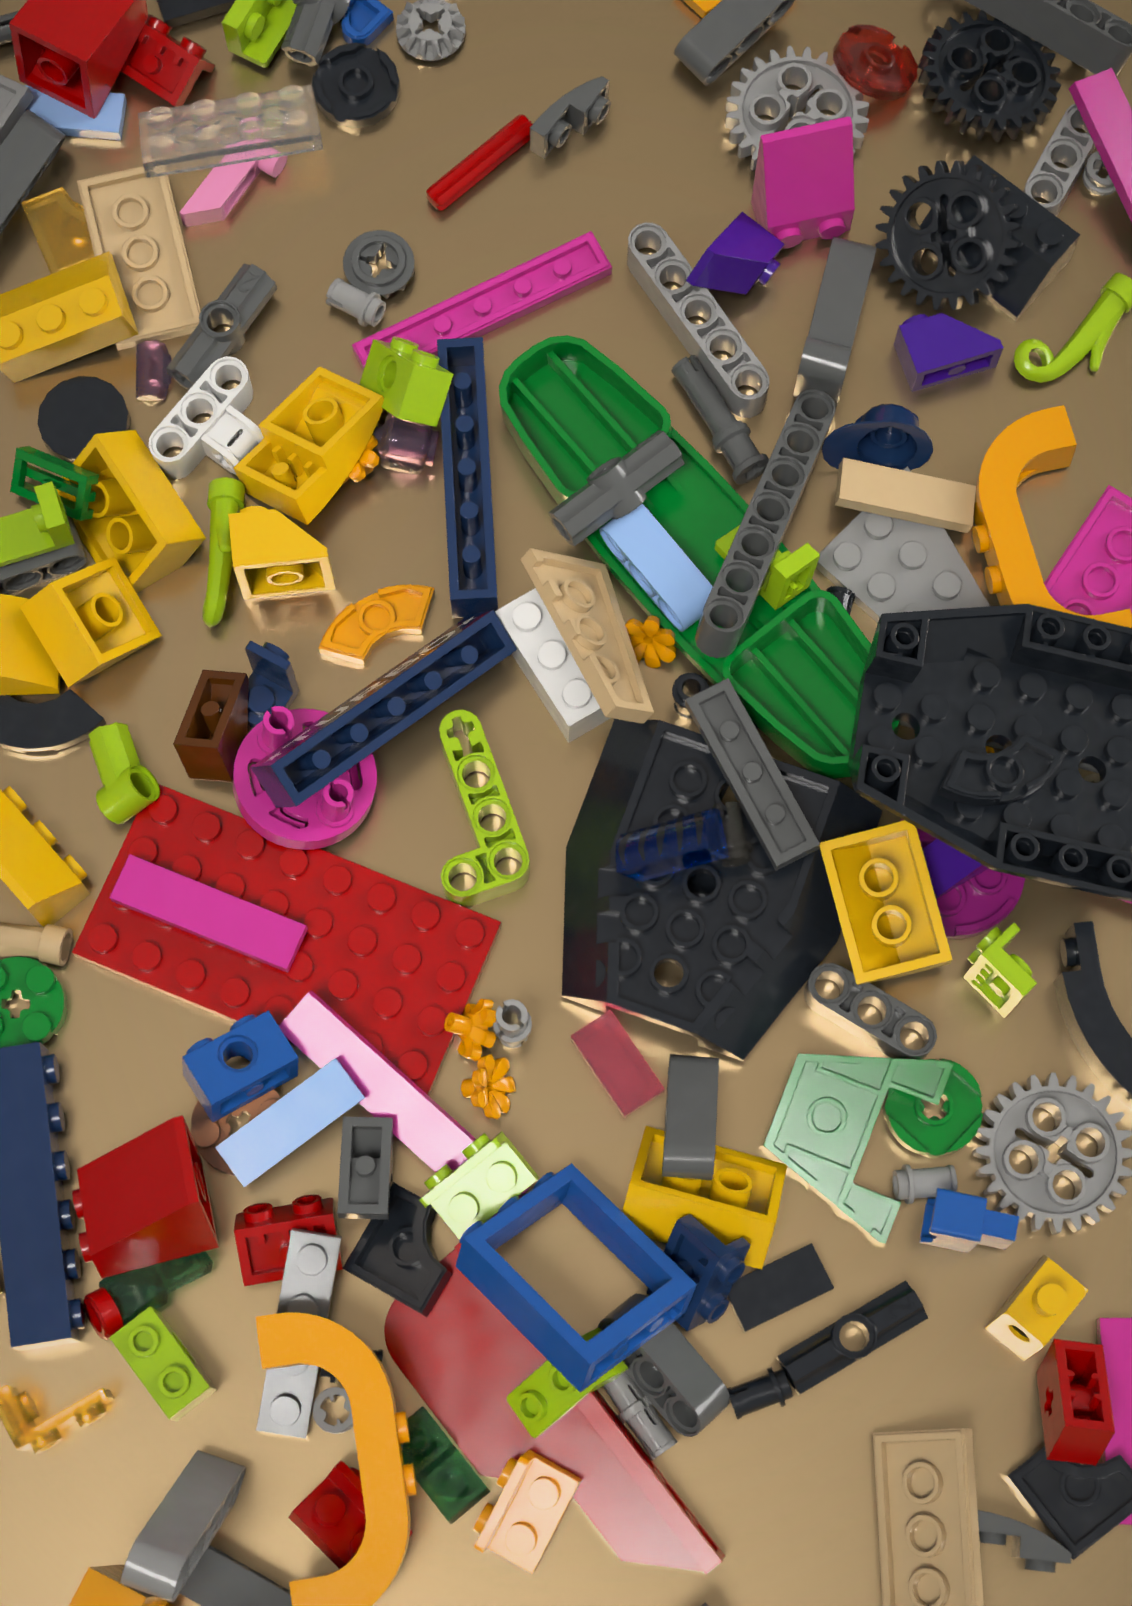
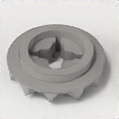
[396,0,465,61]

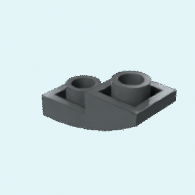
[530,76,611,159]
[978,1510,1072,1573]

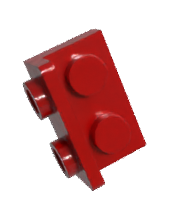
[121,14,216,108]
[234,1195,343,1286]
[288,1461,413,1569]

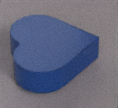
[341,0,394,46]

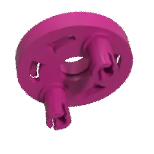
[233,706,377,850]

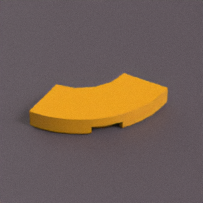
[319,584,435,665]

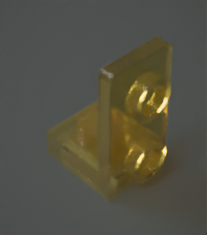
[0,1385,114,1454]

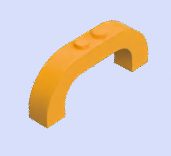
[972,405,1132,628]
[256,1312,417,1606]

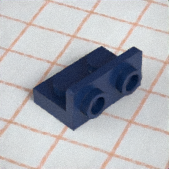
[646,1214,751,1331]

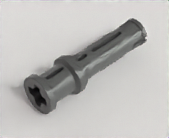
[671,355,769,484]

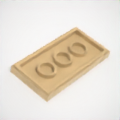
[77,161,201,351]
[873,1428,984,1606]

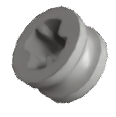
[1082,151,1116,196]
[312,1387,354,1434]

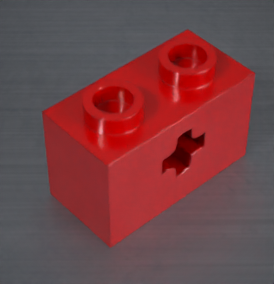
[1036,1339,1115,1465]

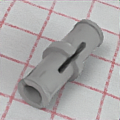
[493,999,532,1048]
[603,1372,678,1461]

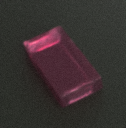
[570,1009,665,1119]

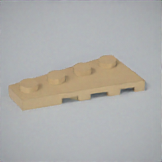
[520,548,654,724]

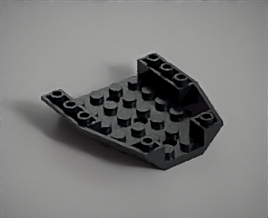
[848,604,1132,902]
[562,719,883,1061]

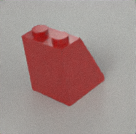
[9,0,148,119]
[72,1115,219,1278]

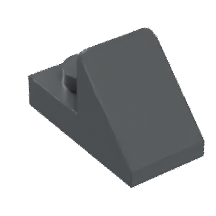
[337,1116,393,1220]

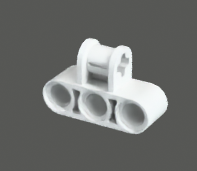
[149,356,264,480]

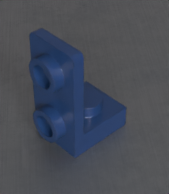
[245,641,300,728]

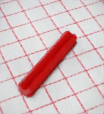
[426,114,533,211]

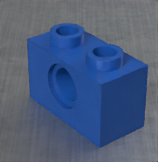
[182,1010,299,1123]

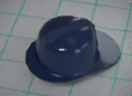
[821,404,933,470]

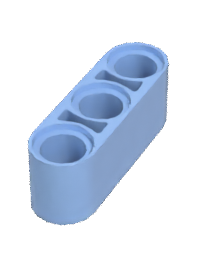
[599,504,713,632]

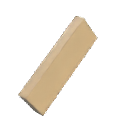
[835,458,976,533]

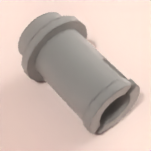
[326,278,386,327]
[892,1164,958,1204]

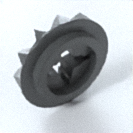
[343,230,415,299]

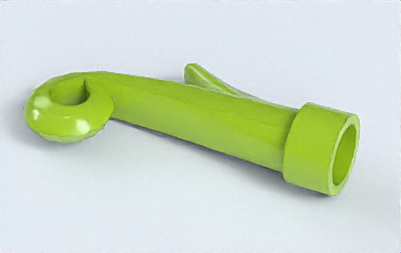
[1014,273,1132,383]
[202,477,246,628]

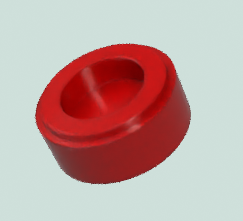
[83,1287,124,1341]

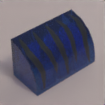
[615,808,729,882]

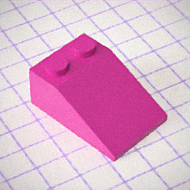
[751,116,855,249]

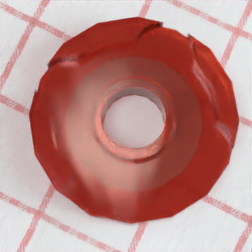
[833,24,918,101]

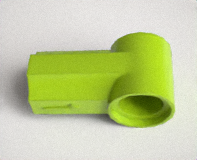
[88,722,160,824]

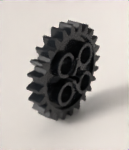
[918,10,1061,142]
[875,160,1024,310]

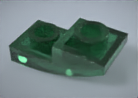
[99,1251,213,1325]
[401,1406,491,1525]

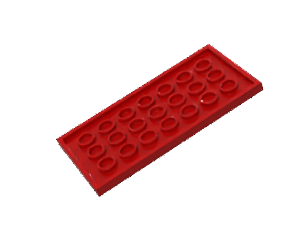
[72,784,502,1096]

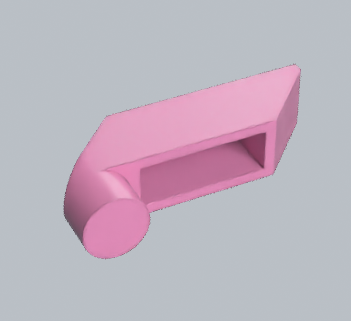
[179,143,287,227]

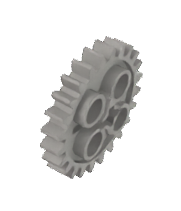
[725,46,869,170]
[972,1073,1132,1235]

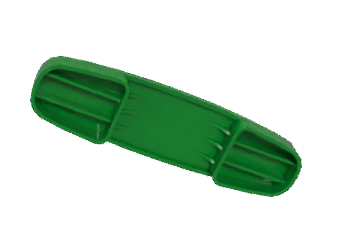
[499,335,901,779]

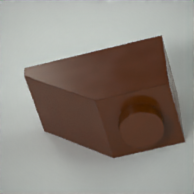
[173,670,249,783]

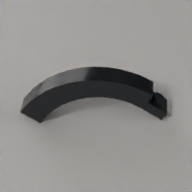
[1054,921,1132,1111]

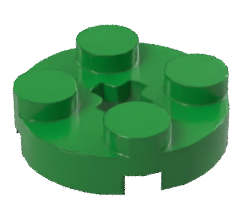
[0,957,68,1048]
[883,1058,983,1158]

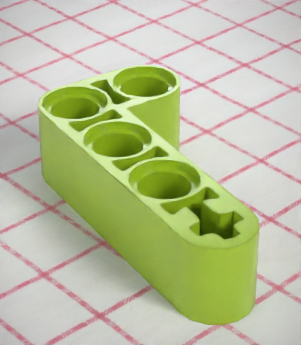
[439,709,530,908]

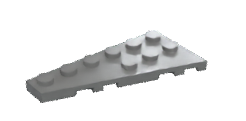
[816,466,990,623]

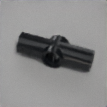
[776,1280,928,1395]

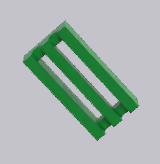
[10,446,99,521]

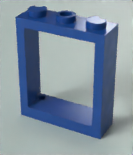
[455,1163,697,1393]

